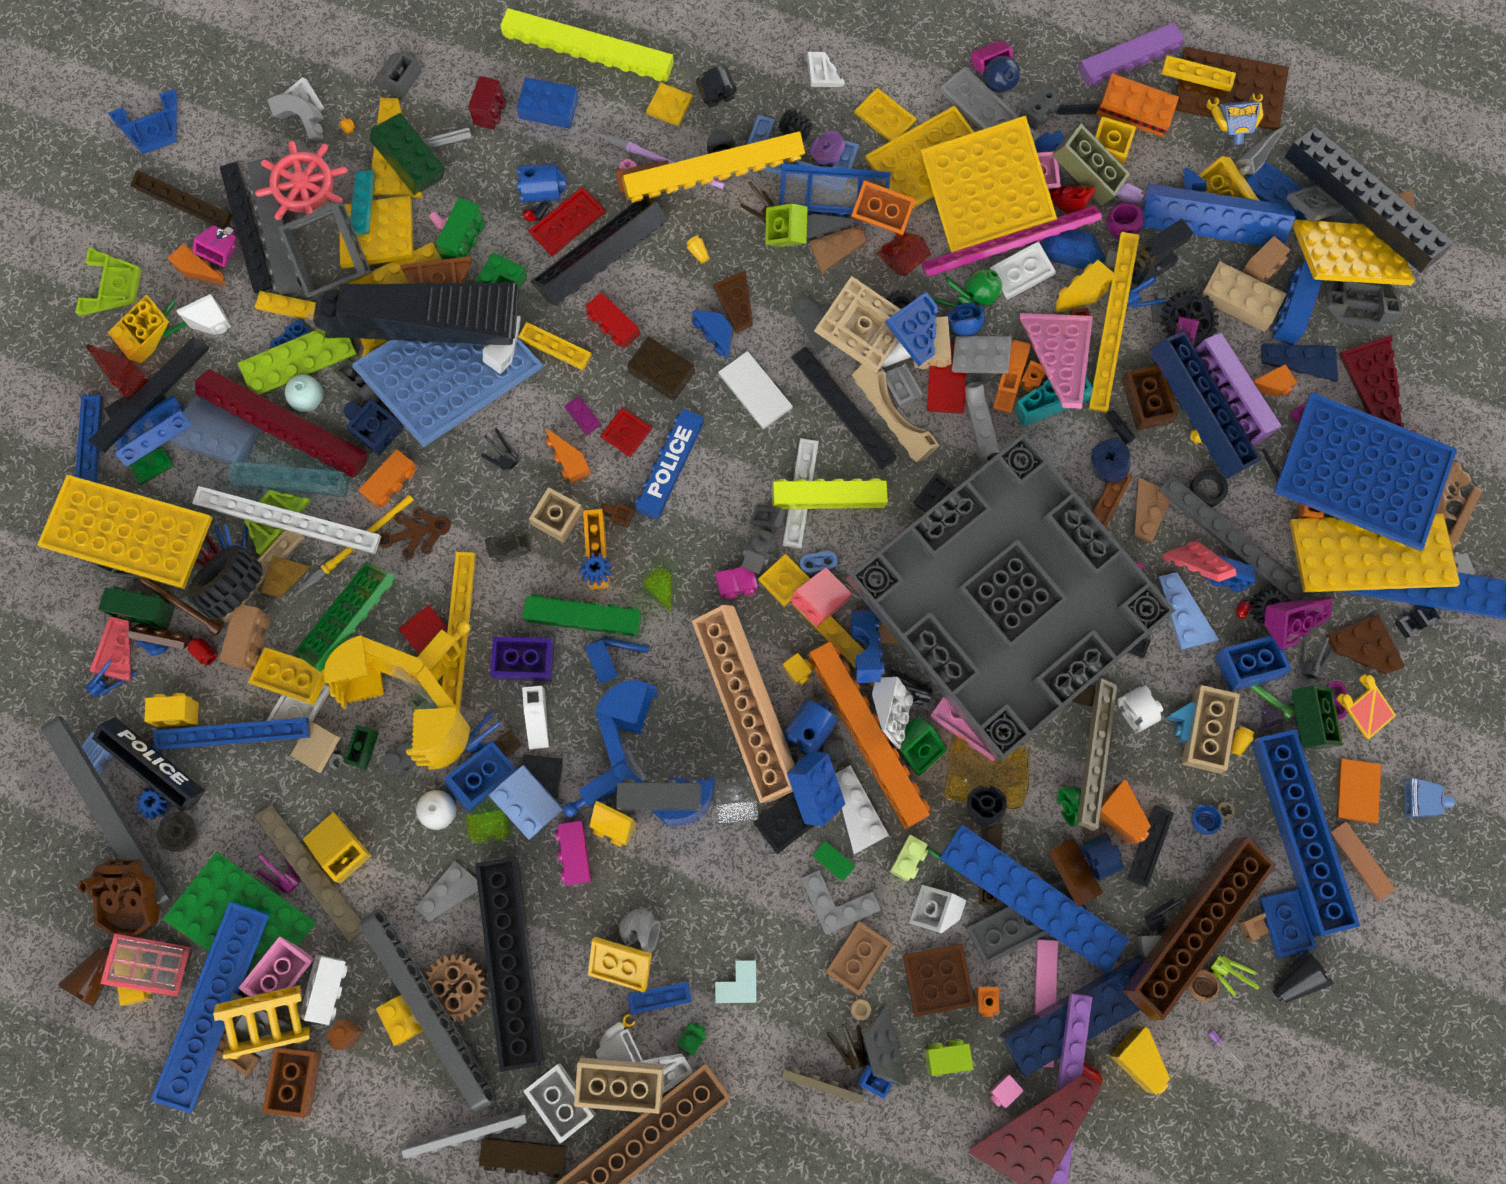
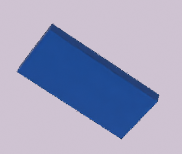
[1246,161,1307,221]

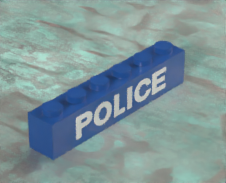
[635,409,704,521]

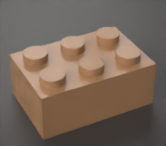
[219,604,270,671]

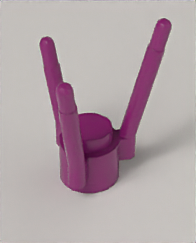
[257,854,300,893]

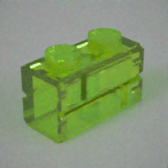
[466,810,511,844]

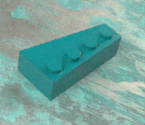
[1015,378,1093,427]

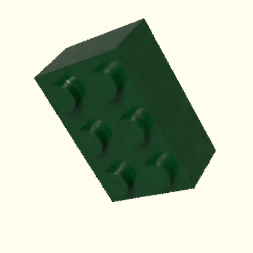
[98,586,175,629]
[1291,685,1343,749]

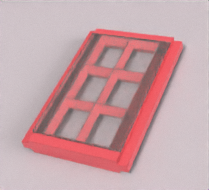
[100,934,190,997]

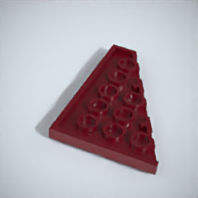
[968,1074,1101,1184]

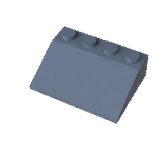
[168,396,260,469]

